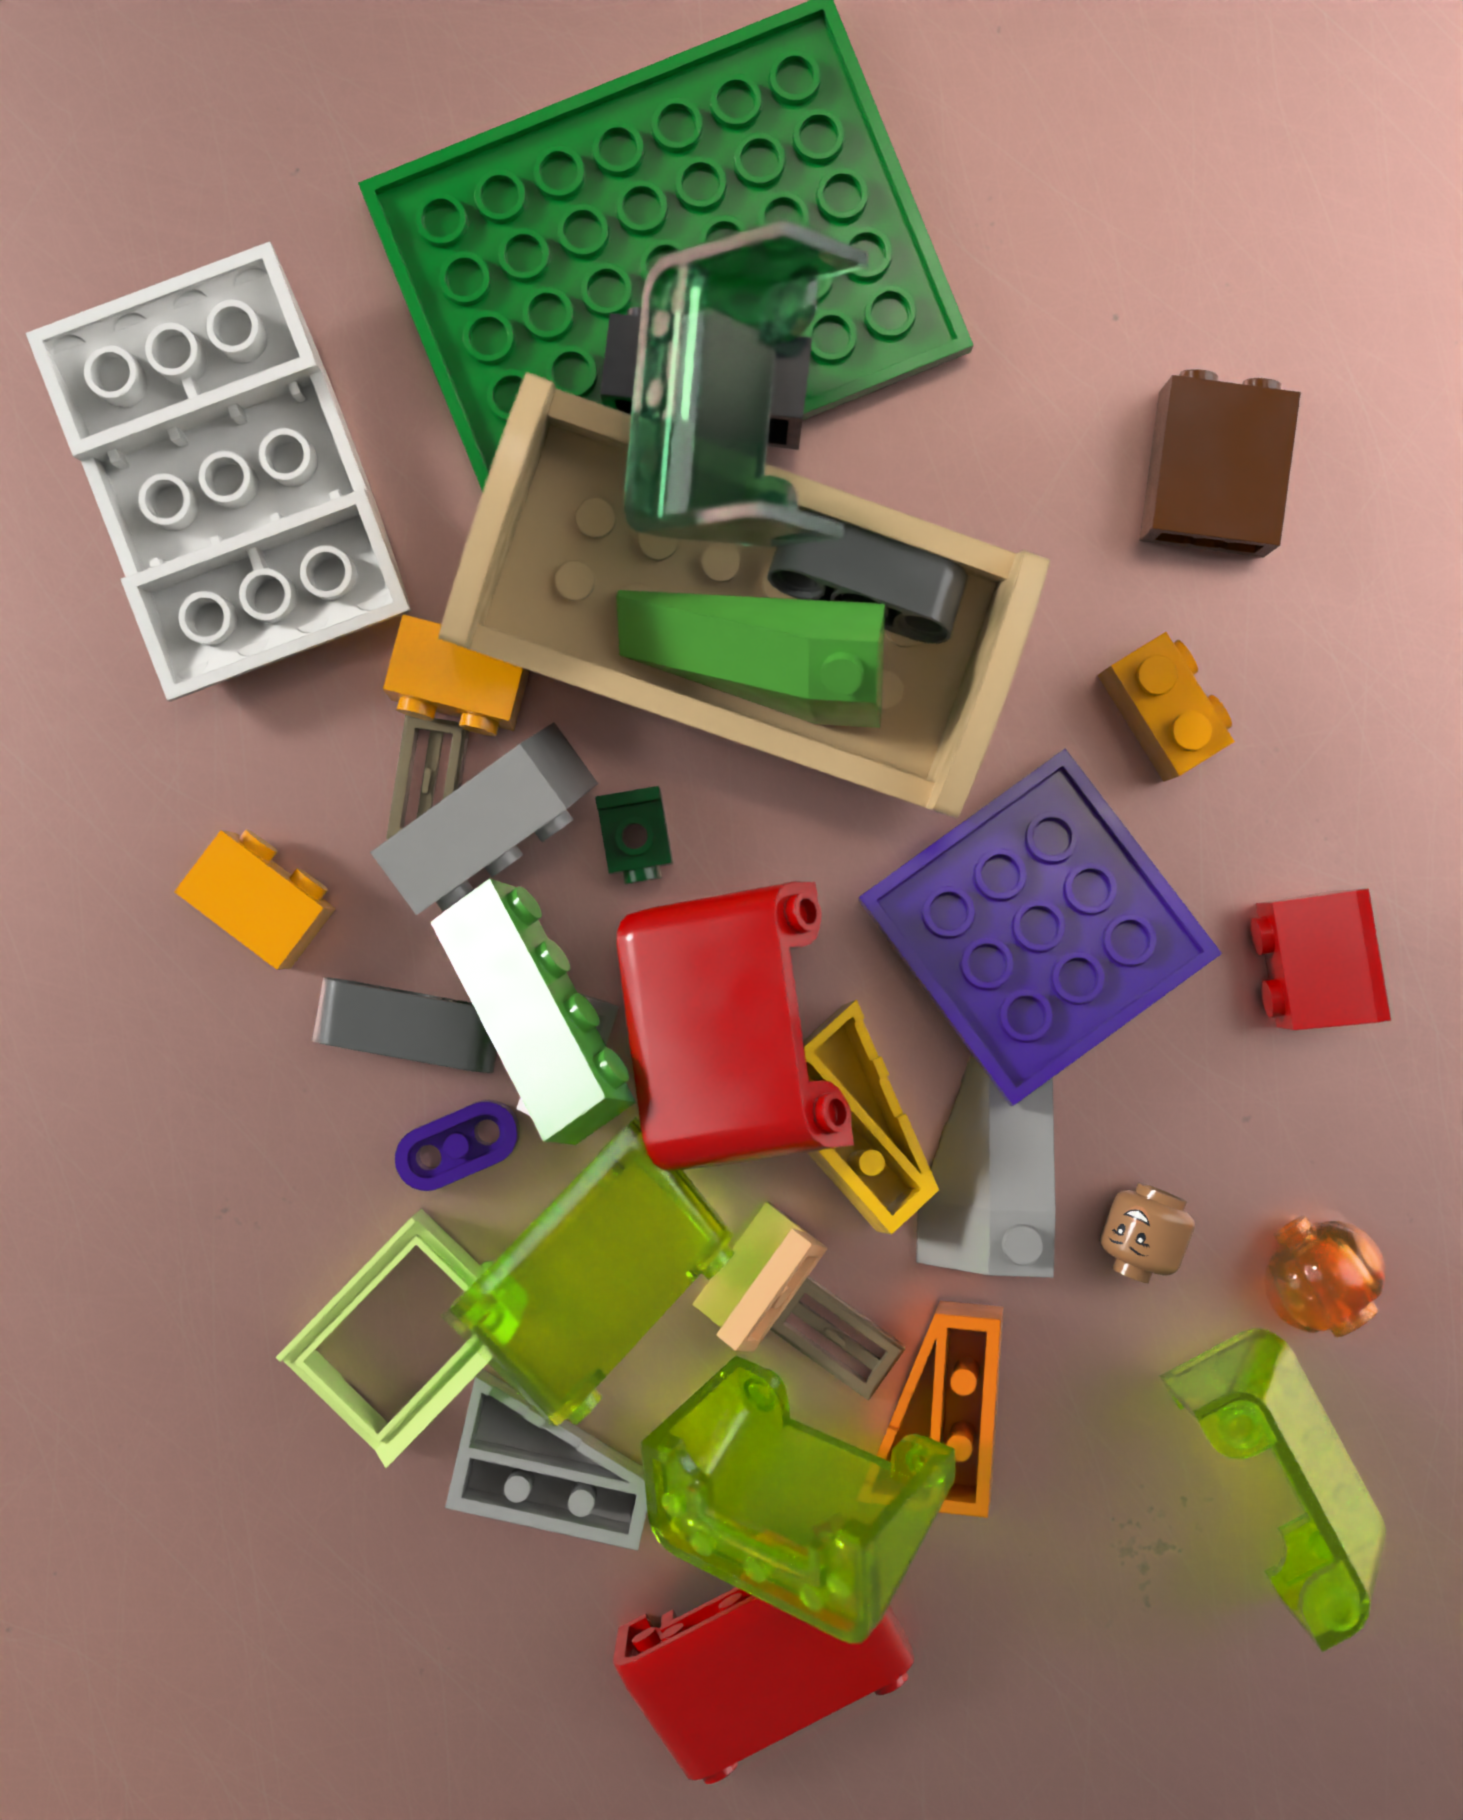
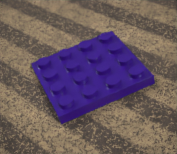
[858,748,1222,1107]

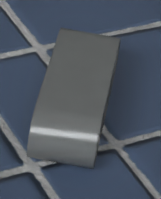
[768,510,968,644]
[312,978,497,1073]

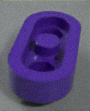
[395,1100,520,1191]

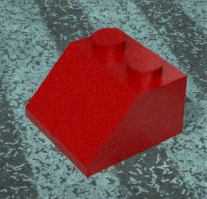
[1251,888,1391,1030]

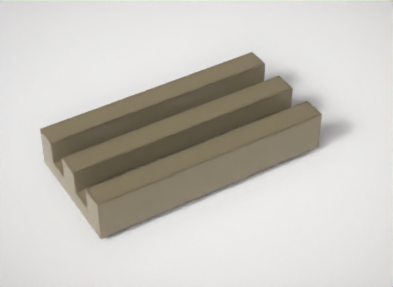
[386,715,470,839]
[770,1276,906,1401]

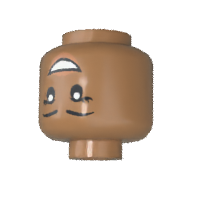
[1099,1182,1195,1283]

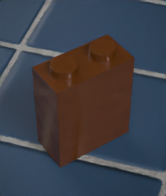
[1139,369,1301,557]

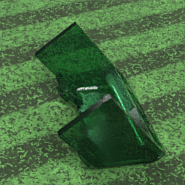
[624,220,868,547]

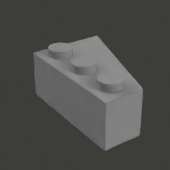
[370,722,598,915]

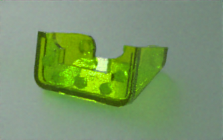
[440,1116,735,1427]
[1160,1328,1387,1652]
[641,1356,955,1643]

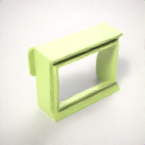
[275,1208,534,1468]

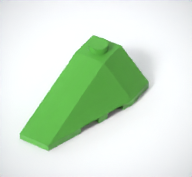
[616,590,885,728]

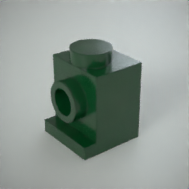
[595,786,674,884]

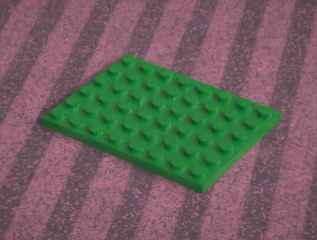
[358,0,974,492]

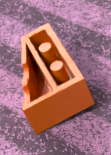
[857,1301,1004,1518]

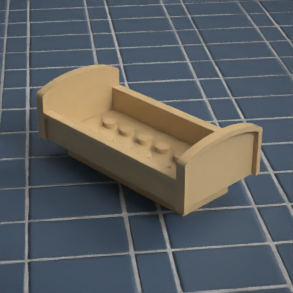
[439,372,1050,819]

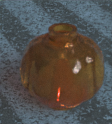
[1264,1215,1385,1337]

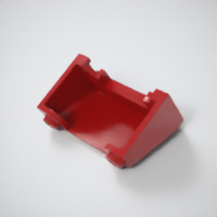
[617,881,854,1171]
[613,1512,914,1784]

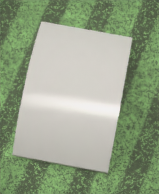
[26,241,411,702]

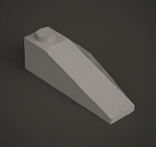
[916,1054,1056,1278]

